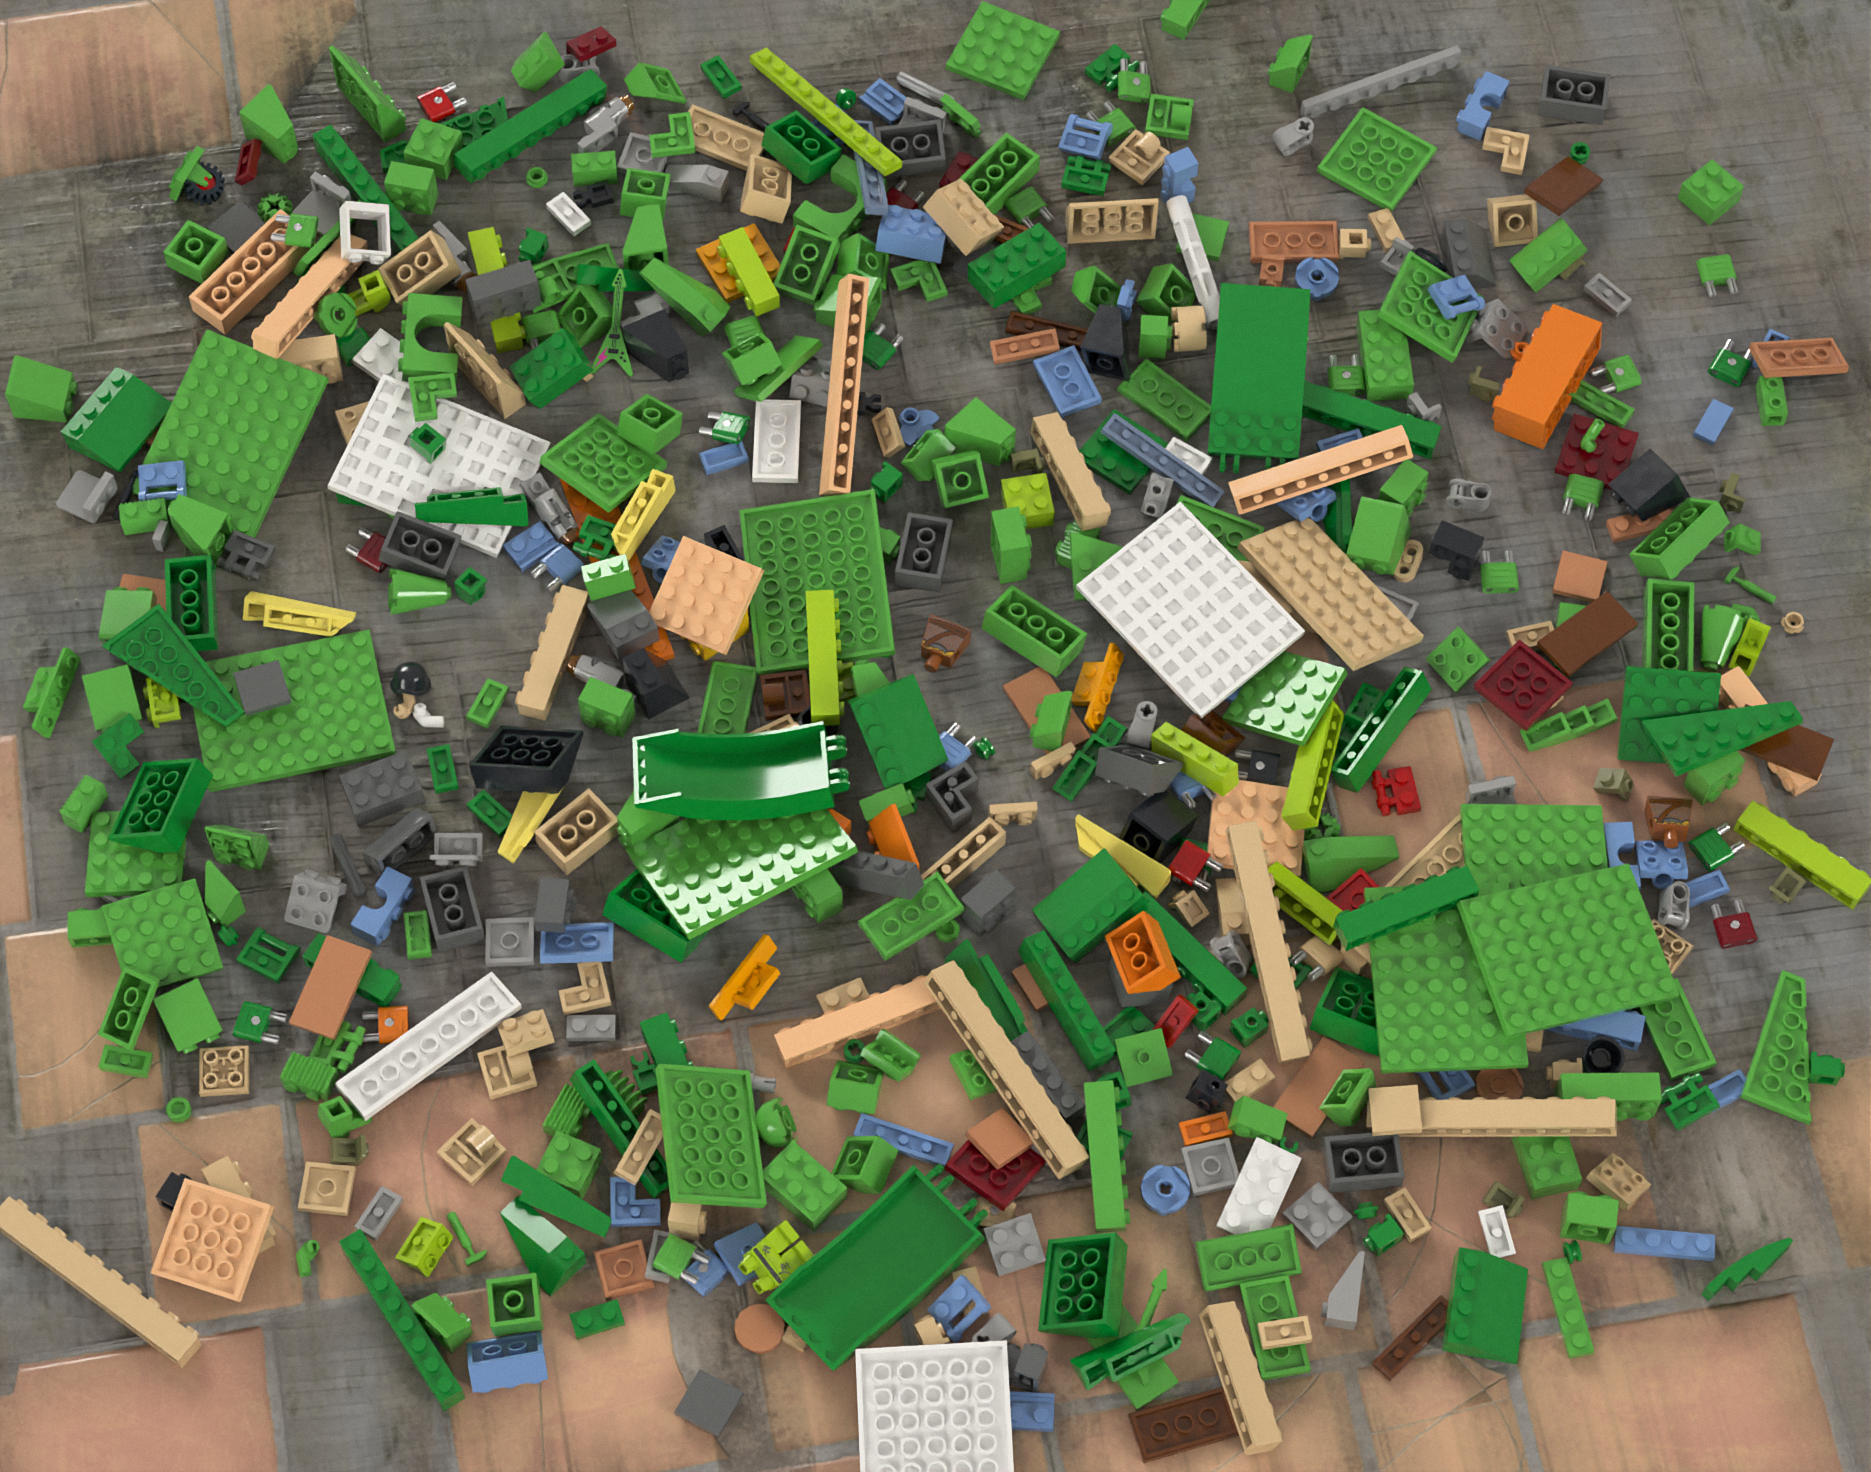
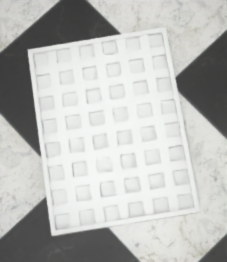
[328,374,551,558]
[1076,502,1305,719]

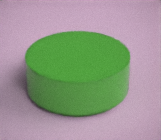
[936,919,960,943]
[166,1097,192,1123]

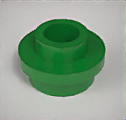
[835,88,857,109]
[217,925,239,947]
[1354,1202,1379,1220]

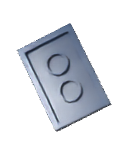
[1033,346,1102,418]
[540,922,614,964]

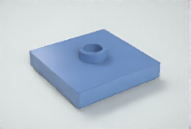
[713,1222,765,1286]

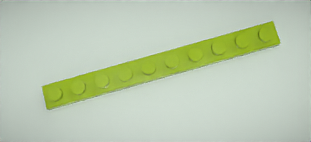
[749,47,902,176]

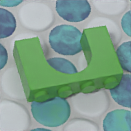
[793,154,888,243]
[398,293,462,384]

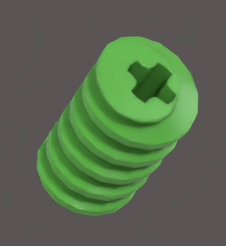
[605,1070,648,1118]

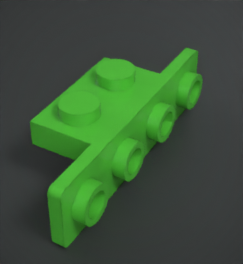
[23,647,81,738]

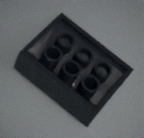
[469,726,583,794]

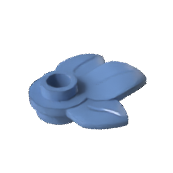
[899,407,939,446]

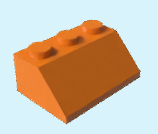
[866,803,919,870]
[1105,911,1181,994]

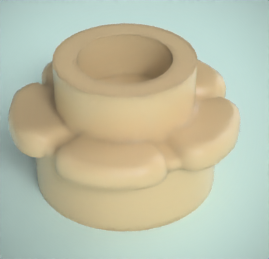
[1781,612,1804,634]

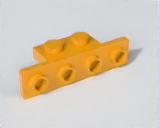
[1072,643,1124,733]
[709,934,781,1021]

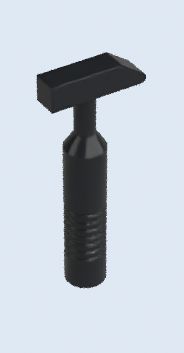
[733,101,770,131]
[112,470,139,521]

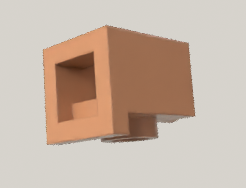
[1259,254,1285,287]

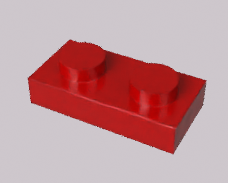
[1152,995,1199,1048]

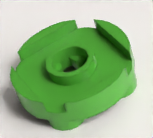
[314,293,358,338]

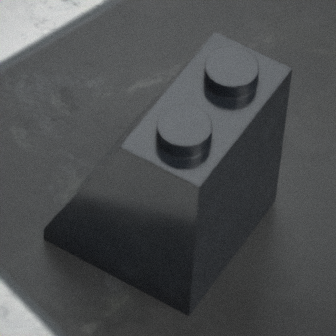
[1080,304,1131,382]
[623,309,689,382]
[1609,449,1690,522]
[622,648,689,720]
[1119,790,1199,864]

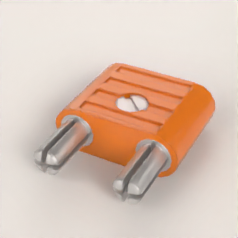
[362,1005,409,1044]

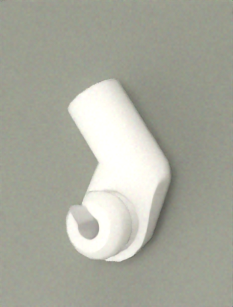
[413,703,444,728]

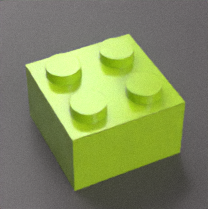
[1001,473,1054,530]

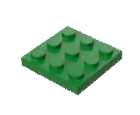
[1079,409,1169,495]

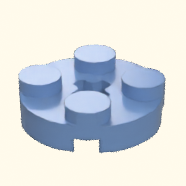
[1294,257,1339,301]
[1140,1165,1190,1216]

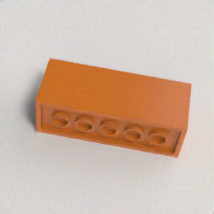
[1492,304,1603,450]

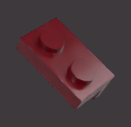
[566,26,616,62]

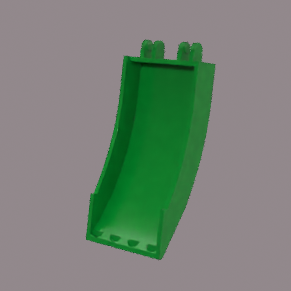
[1207,283,1311,474]
[632,721,850,820]
[765,1164,988,1372]

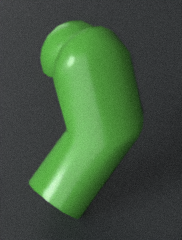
[1580,419,1605,453]
[1731,603,1760,622]
[296,1240,320,1277]

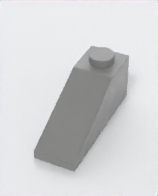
[664,165,729,203]
[1321,1251,1365,1330]

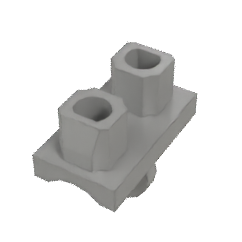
[1140,473,1174,518]

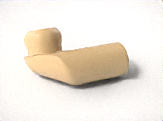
[393,693,416,719]

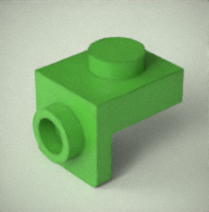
[1724,524,1761,556]

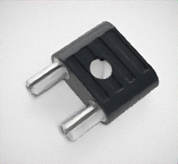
[1235,749,1280,785]

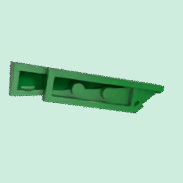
[574,264,654,292]
[1323,479,1352,555]
[414,487,528,526]
[945,939,1028,1042]
[501,1155,612,1238]
[1069,1313,1191,1390]

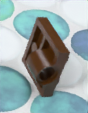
[760,670,811,721]

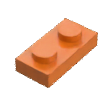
[1178,1111,1233,1147]

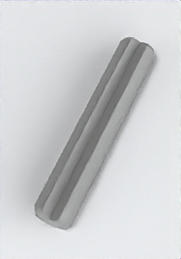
[896,71,955,106]

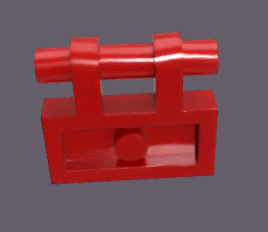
[1371,766,1421,816]

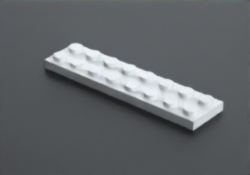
[335,971,522,1121]

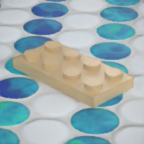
[688,104,765,171]

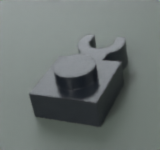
[573,181,614,209]
[857,392,881,416]

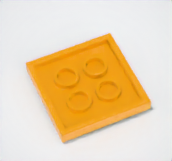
[696,223,781,303]

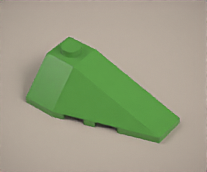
[639,258,731,337]
[1302,835,1399,894]

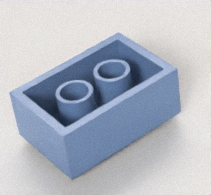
[875,205,948,264]

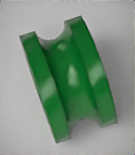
[1569,142,1590,164]
[973,737,995,761]
[844,1039,865,1063]
[1562,1240,1582,1264]

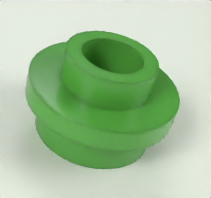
[526,167,548,188]

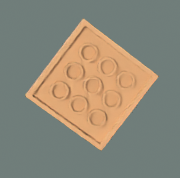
[649,536,765,655]
[1207,780,1305,878]
[151,1178,274,1302]

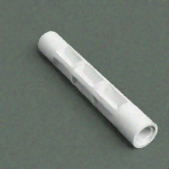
[1166,195,1220,329]

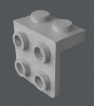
[899,97,947,134]
[292,171,351,236]
[1465,299,1528,359]
[789,356,831,407]
[56,470,118,524]
[1465,775,1516,804]
[430,833,483,867]
[284,870,348,933]

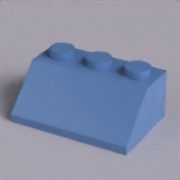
[466,1330,548,1393]

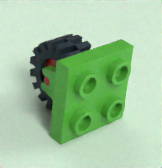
[169,146,225,206]

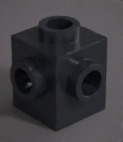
[1185,1069,1228,1113]

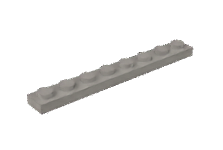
[1300,45,1461,118]

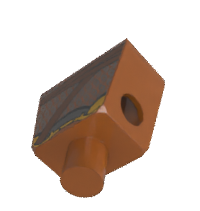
[921,614,971,673]
[1644,796,1693,848]

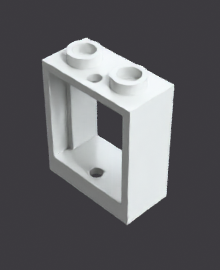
[339,201,391,264]

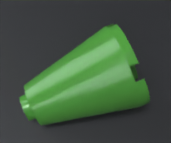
[388,569,451,615]
[1700,605,1749,672]

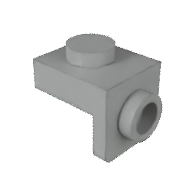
[1380,237,1414,276]
[1406,392,1442,423]

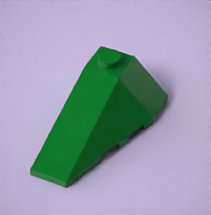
[500,1196,586,1297]

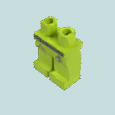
[738,1220,814,1294]

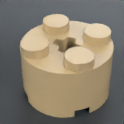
[1171,305,1207,352]

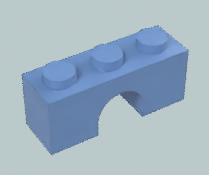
[1456,71,1510,141]
[1160,147,1199,203]
[1603,822,1641,891]
[350,866,415,946]

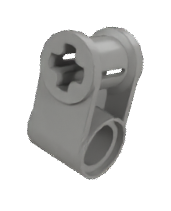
[558,54,600,83]
[1272,117,1314,156]
[1446,479,1491,512]
[1126,701,1157,749]
[1658,881,1690,930]
[1210,930,1253,979]
[971,1313,1017,1343]

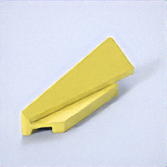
[611,469,675,561]
[243,591,356,637]
[498,787,564,863]
[1075,814,1171,899]

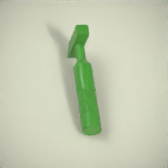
[1724,567,1777,605]
[446,1212,487,1267]

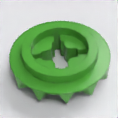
[257,192,293,223]
[1303,812,1340,840]

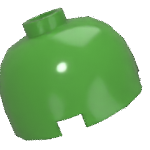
[756,1097,797,1148]

